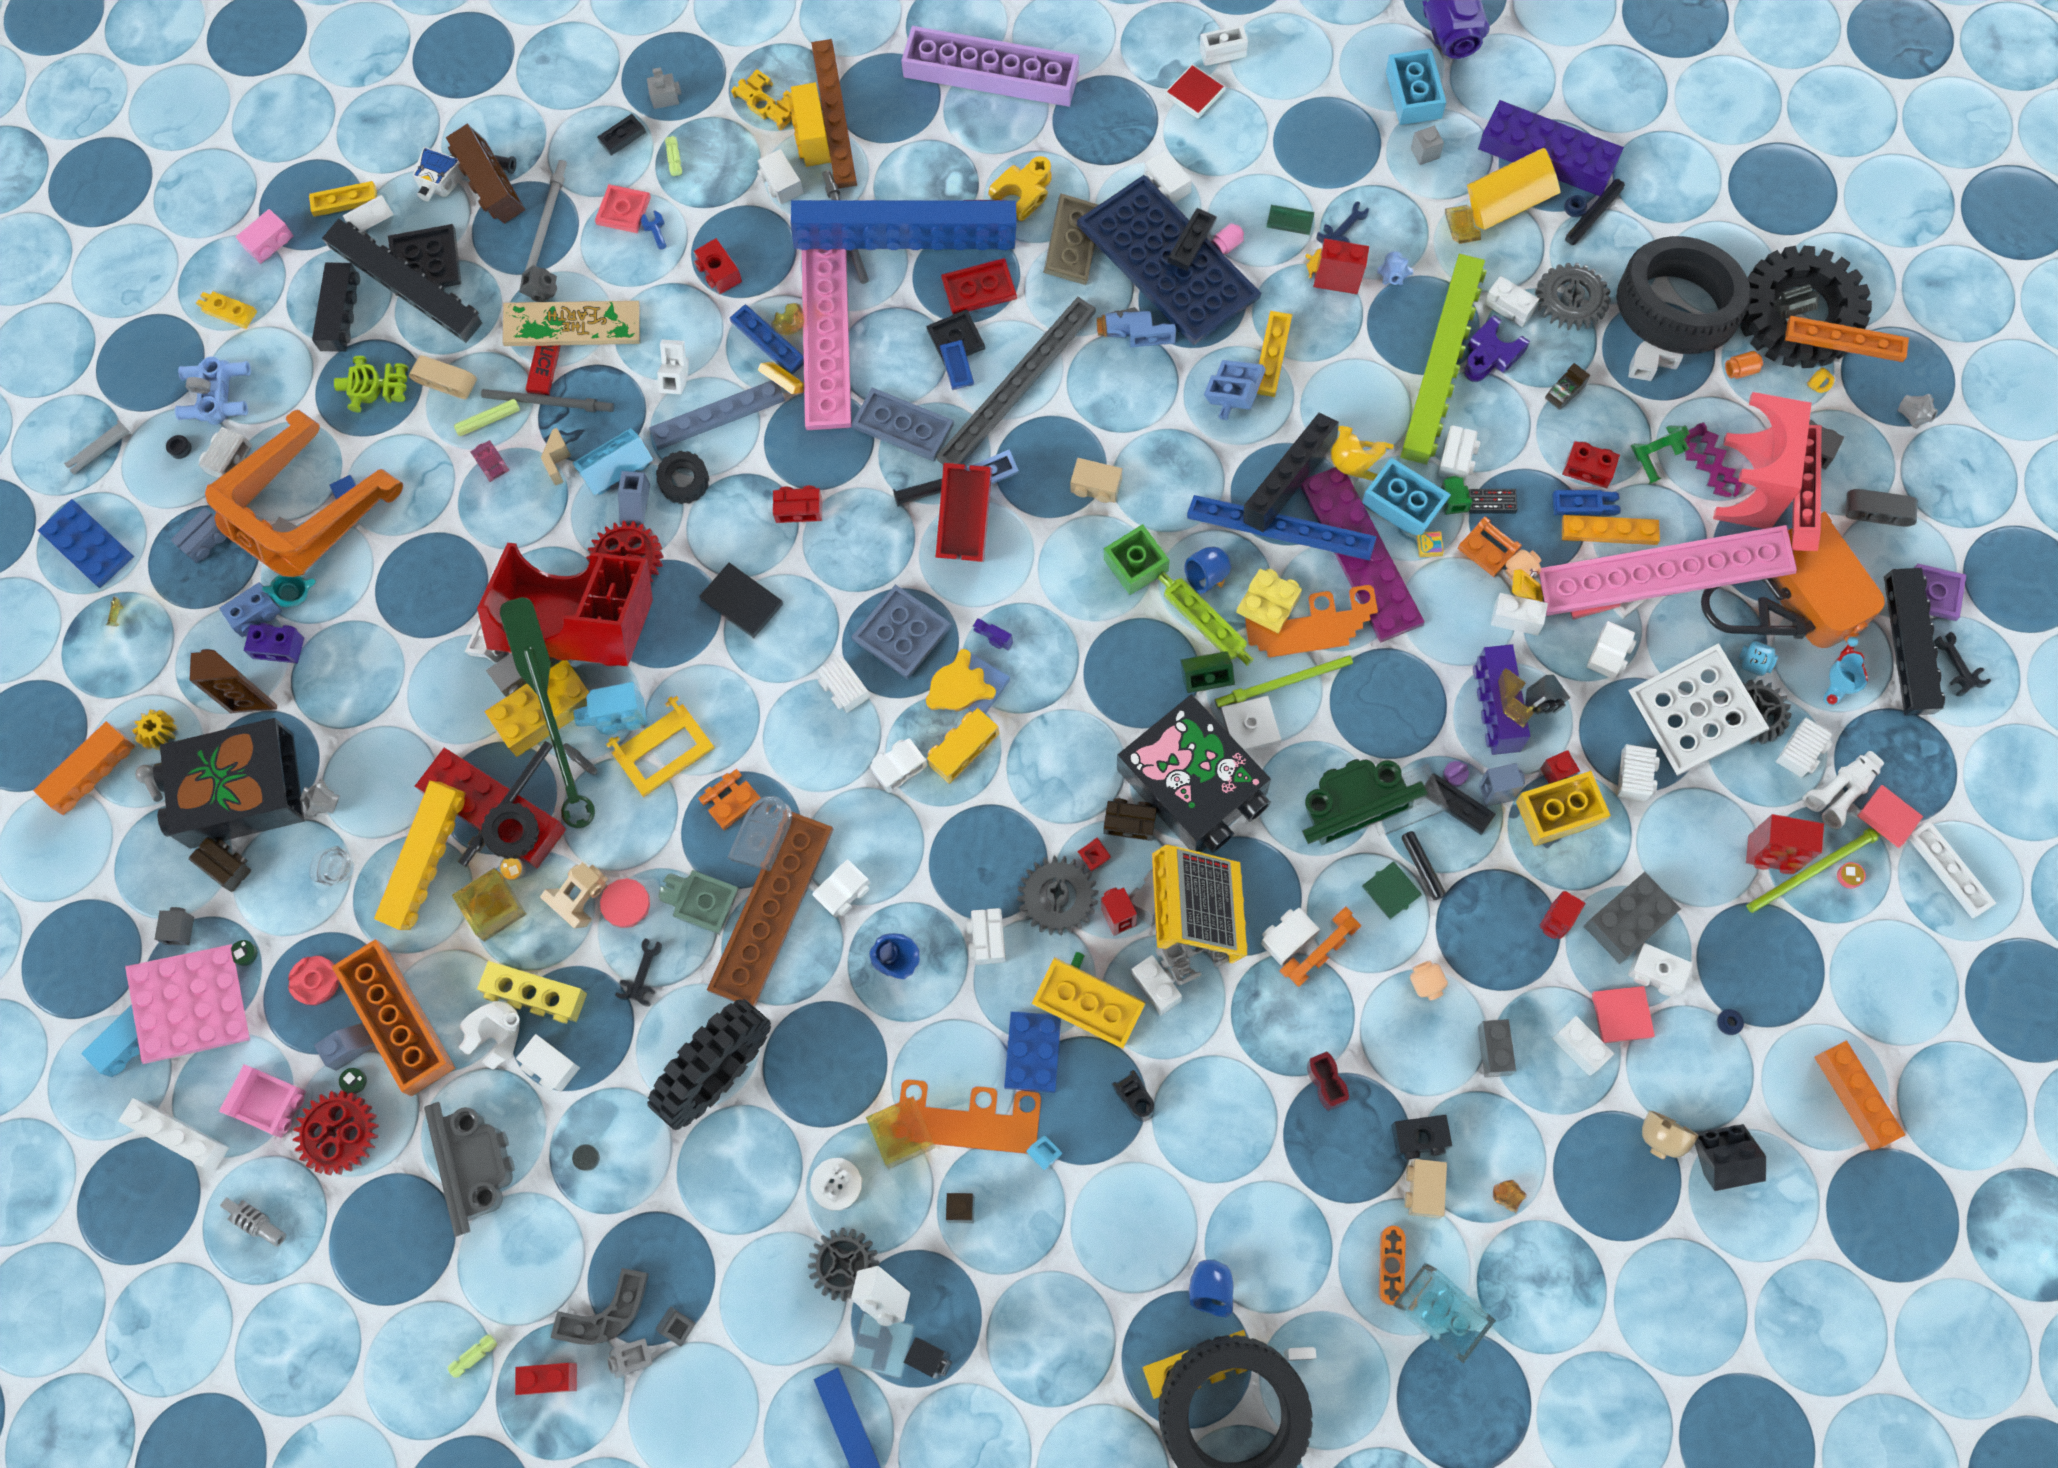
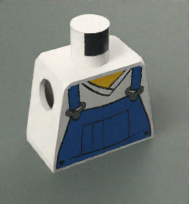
[413,147,464,202]

